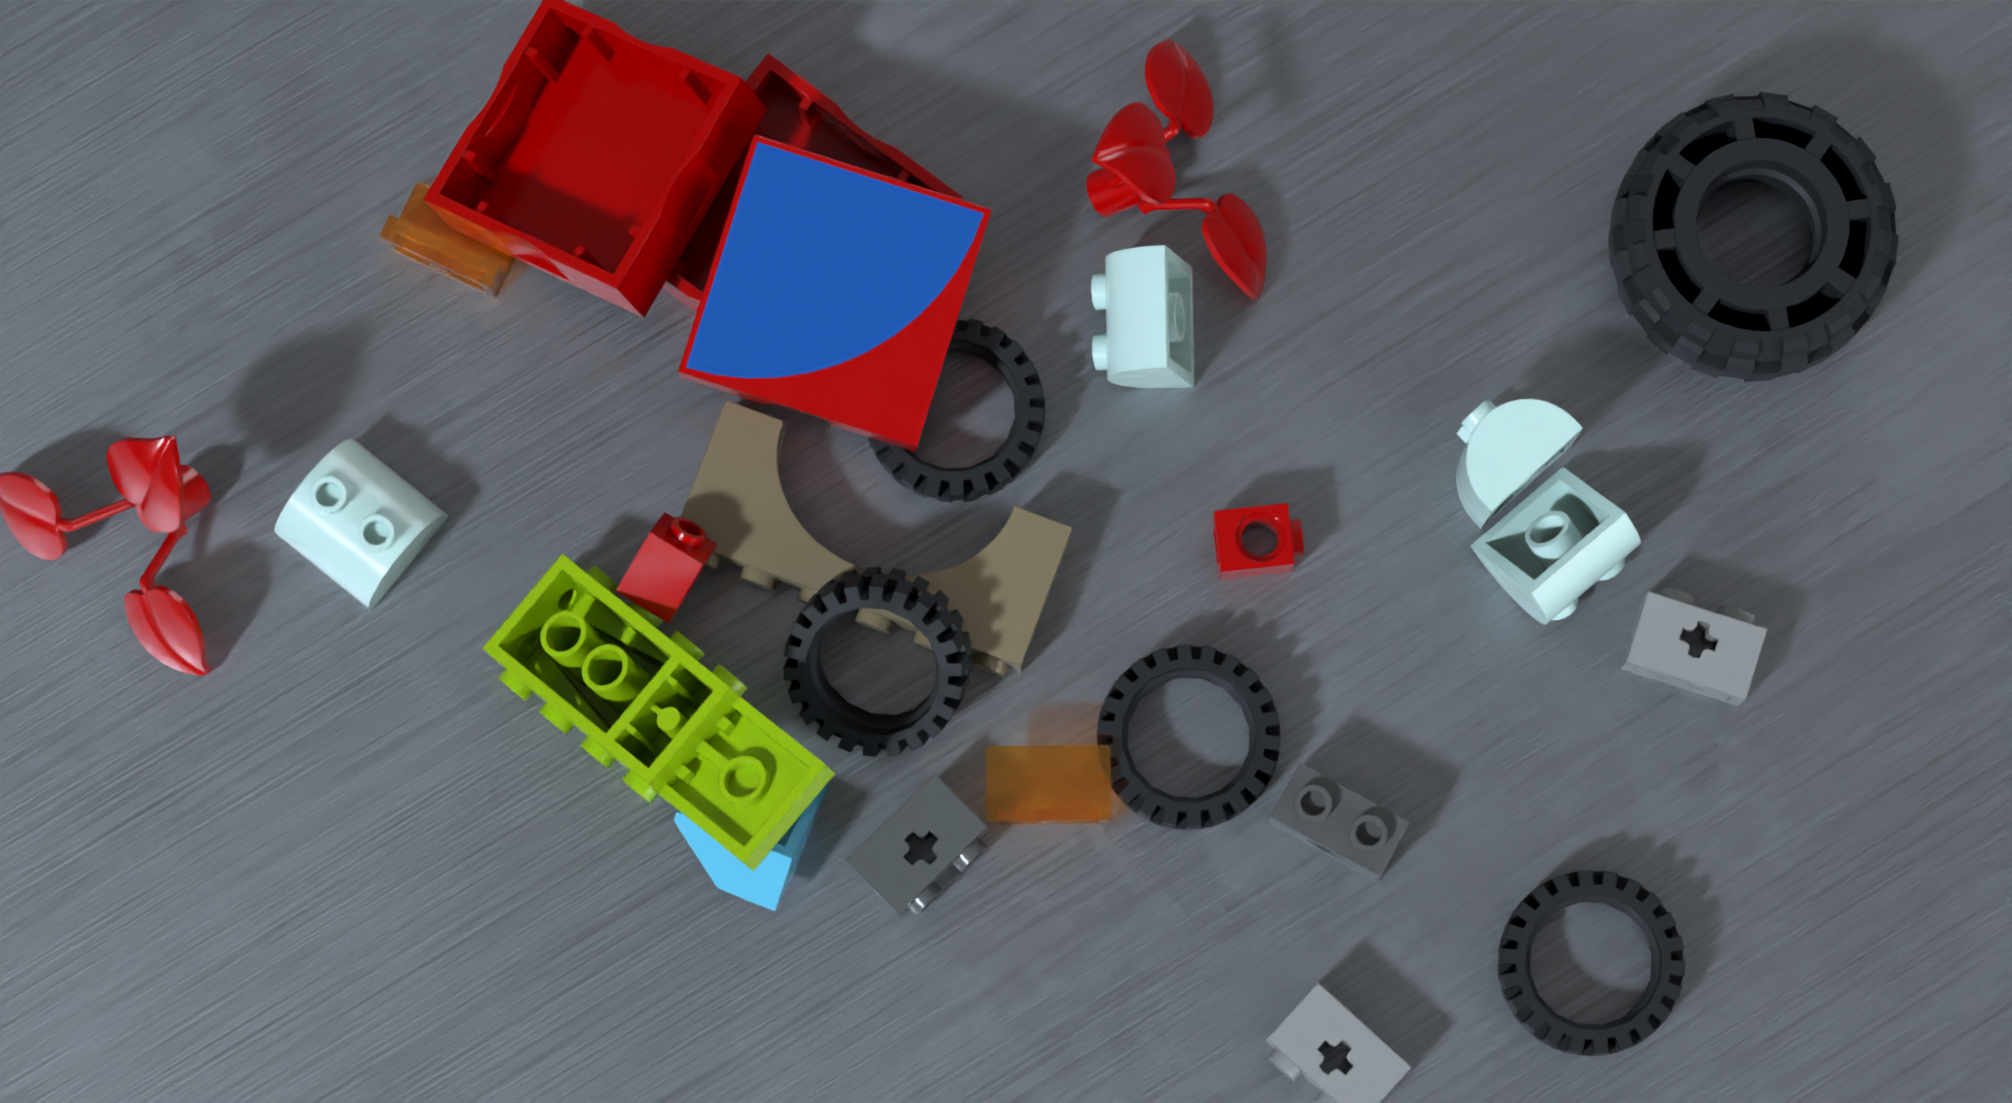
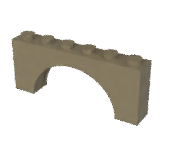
[681,400,1073,677]

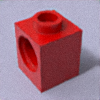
[1212,503,1304,580]
[616,512,717,623]

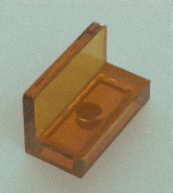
[379,183,515,298]
[986,745,1113,825]

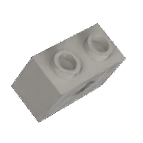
[1620,587,1767,706]
[1265,983,1411,1103]

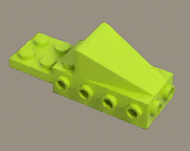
[482,554,835,872]

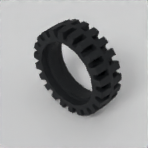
[868,318,1045,503]
[783,567,973,757]
[1097,644,1281,830]
[1497,870,1686,1056]

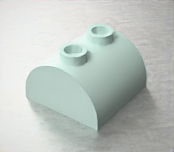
[1091,245,1194,388]
[1456,398,1583,529]
[274,438,449,611]
[1470,467,1641,625]

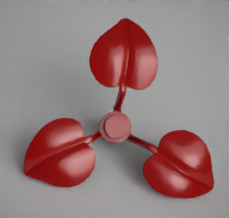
[1086,38,1267,300]
[0,435,212,676]

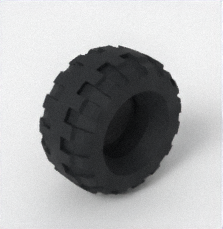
[1608,92,1899,382]

